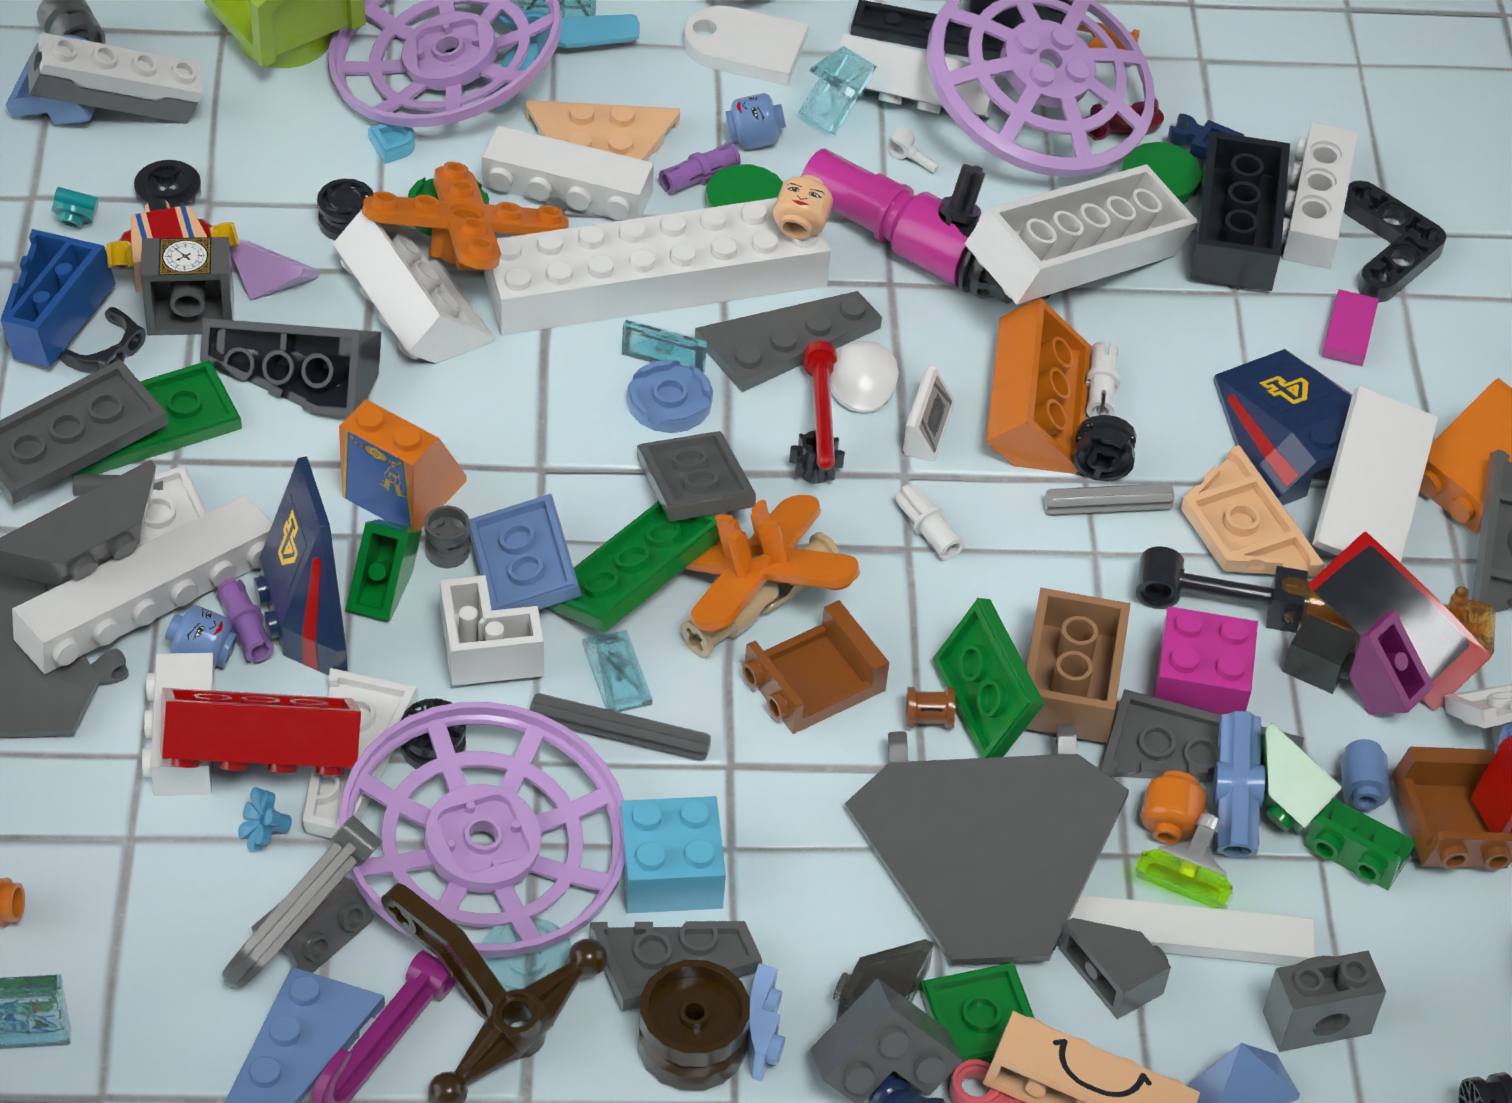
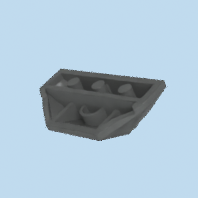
[0,460,156,586]

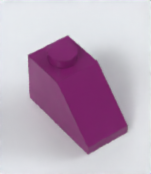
[1349,610,1434,714]

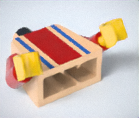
[106,198,240,293]

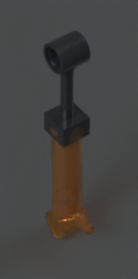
[1136,546,1496,656]

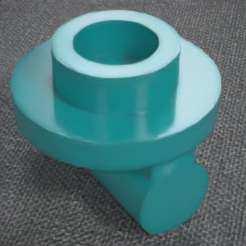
[51,187,99,228]

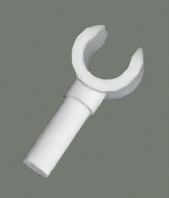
[888,127,939,173]

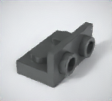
[251,877,373,973]

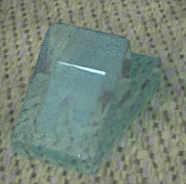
[799,46,877,135]

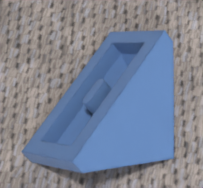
[1188,1043,1300,1103]

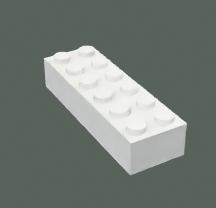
[965,164,1198,304]

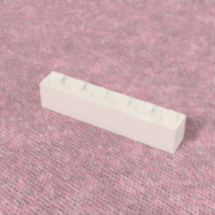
[12,495,273,674]

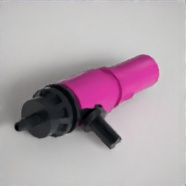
[801,148,1051,304]

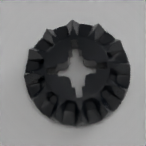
[134,160,201,207]

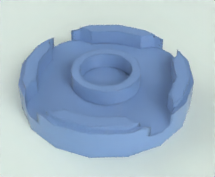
[627,360,713,433]

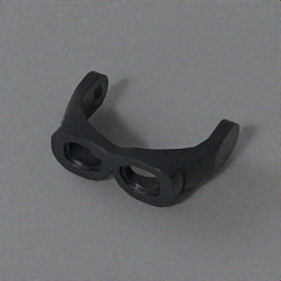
[60,307,146,373]

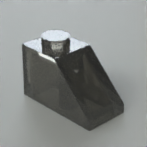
[833,939,934,1021]

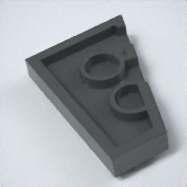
[590,921,762,1012]

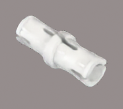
[1086,340,1120,417]

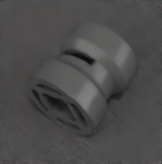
[424,505,470,569]

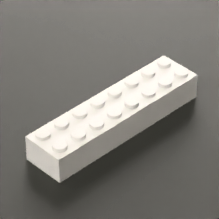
[484,198,831,336]

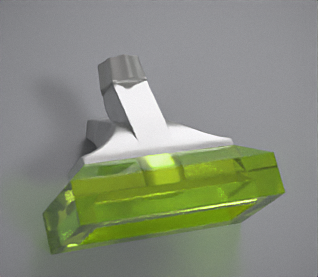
[1135,813,1233,909]

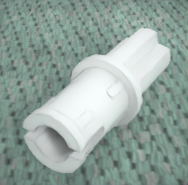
[895,484,964,561]

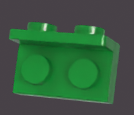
[1304,798,1415,891]

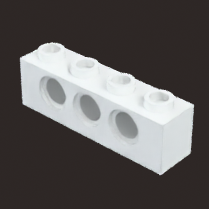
[1282,122,1359,269]

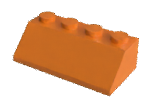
[986,298,1092,474]

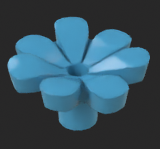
[238,787,292,851]

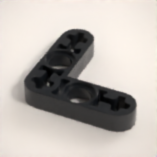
[1344,180,1446,303]

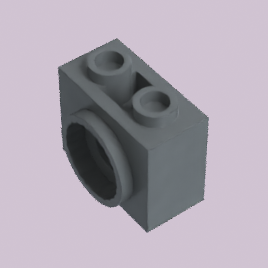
[1263,950,1386,1052]

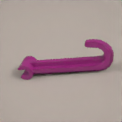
[310,950,456,1103]

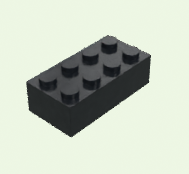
[1190,131,1291,291]

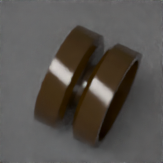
[638,960,750,1091]

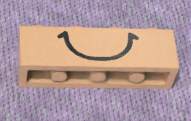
[982,1011,1200,1103]

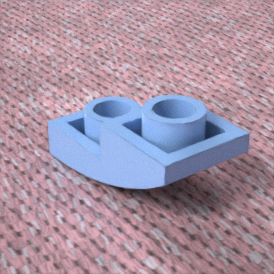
[747,963,786,1082]

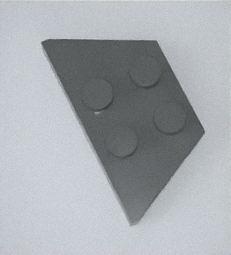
[1470,450,1512,618]

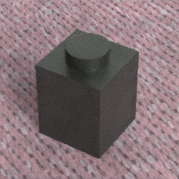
[1283,614,1358,694]

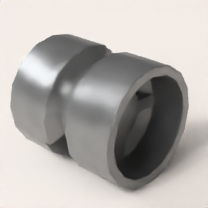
[37,0,106,44]

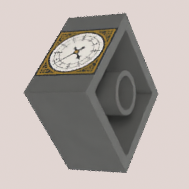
[141,237,234,336]

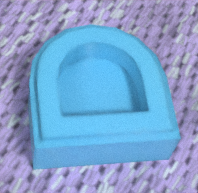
[368,123,415,164]

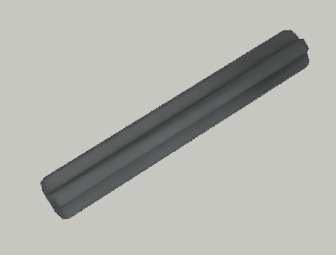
[530,693,711,760]

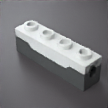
[27,32,203,123]

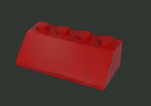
[160,688,361,776]

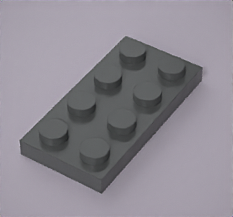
[0,359,168,505]

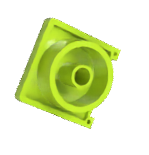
[204,0,366,68]

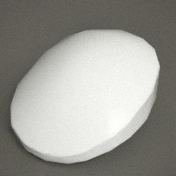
[830,341,899,413]

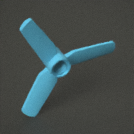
[482,0,640,106]

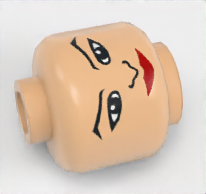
[773,175,833,240]

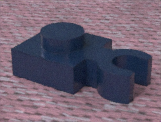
[1167,113,1244,160]

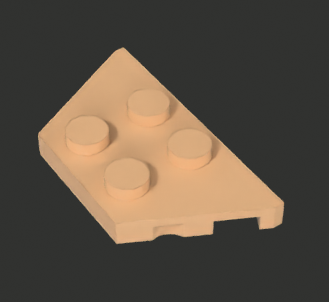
[526,100,680,161]
[1181,445,1324,577]

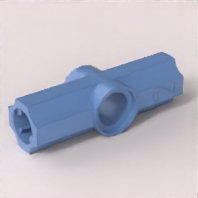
[1213,711,1265,858]

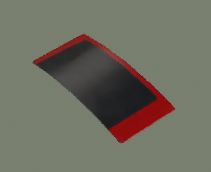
[1308,532,1491,711]

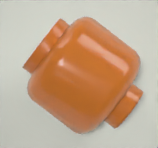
[1140,771,1207,845]

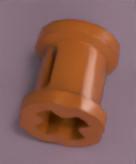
[906,687,955,729]

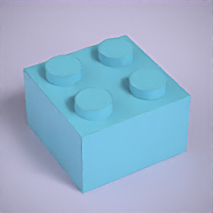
[620,796,726,914]

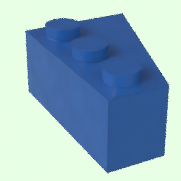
[0,229,116,367]

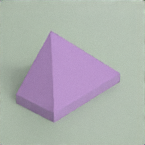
[230,239,320,300]

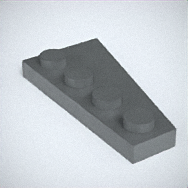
[695,291,882,392]
[1101,689,1304,782]

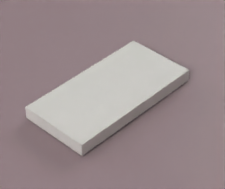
[1312,386,1438,563]

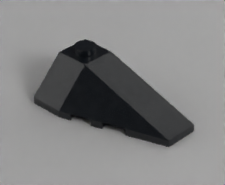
[200,318,382,417]

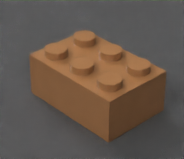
[1026,587,1131,744]

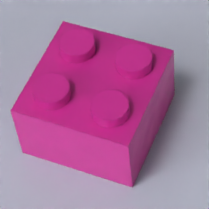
[1153,606,1258,715]

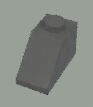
[1059,918,1171,1020]

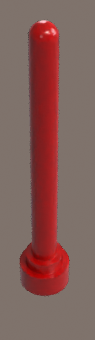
[803,340,837,470]

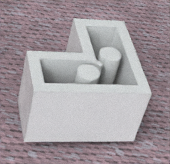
[440,575,544,686]

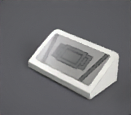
[903,365,954,461]

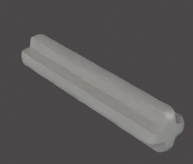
[1045,483,1175,515]

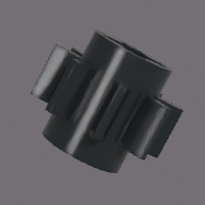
[789,430,845,484]

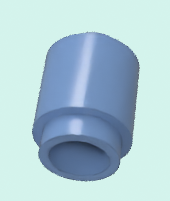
[1341,739,1390,811]

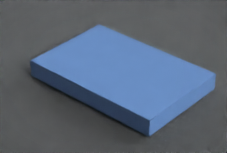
[469,494,582,610]

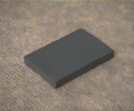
[637,431,756,522]

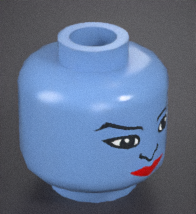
[726,93,786,150]
[165,605,238,669]

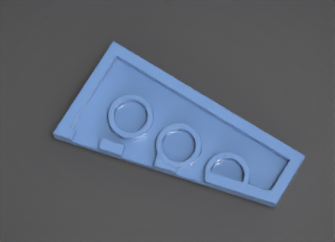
[225,967,385,1103]

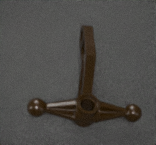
[381,883,608,1103]

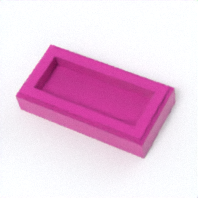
[1322,289,1379,366]

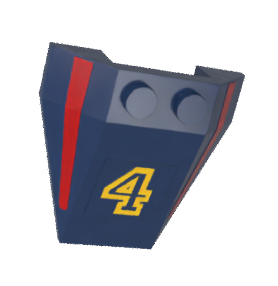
[1213,349,1353,505]
[254,456,348,676]

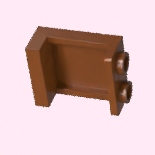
[742,600,890,734]
[1391,746,1512,870]

